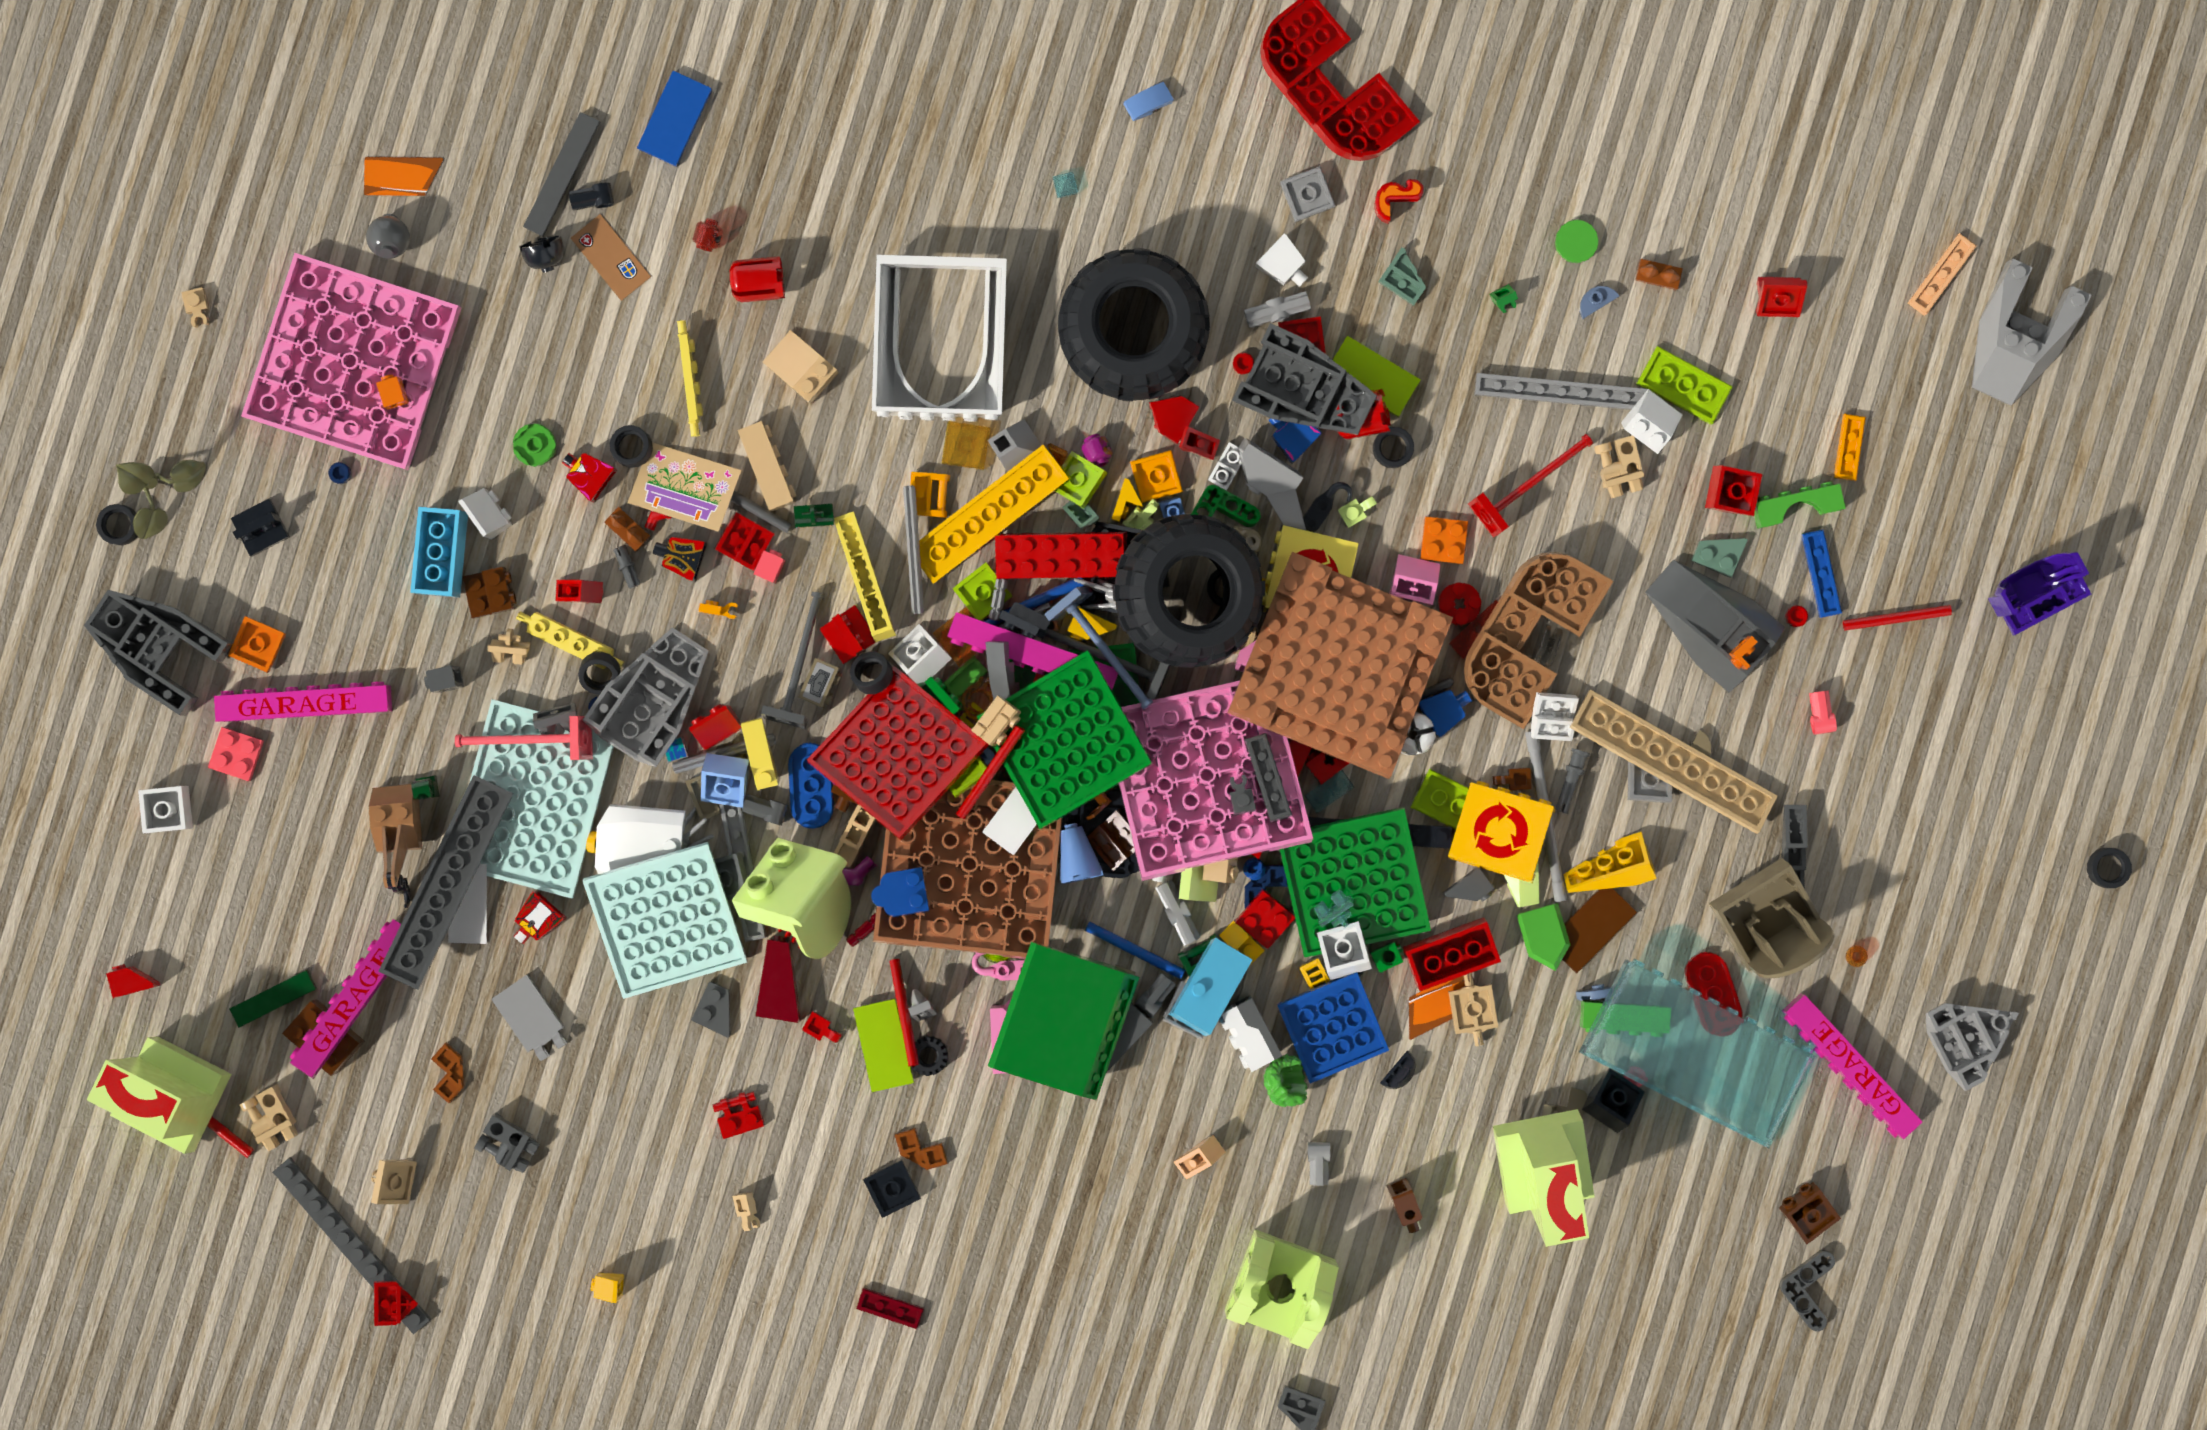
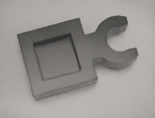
[1230,775,1256,815]

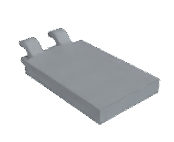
[491,974,568,1061]

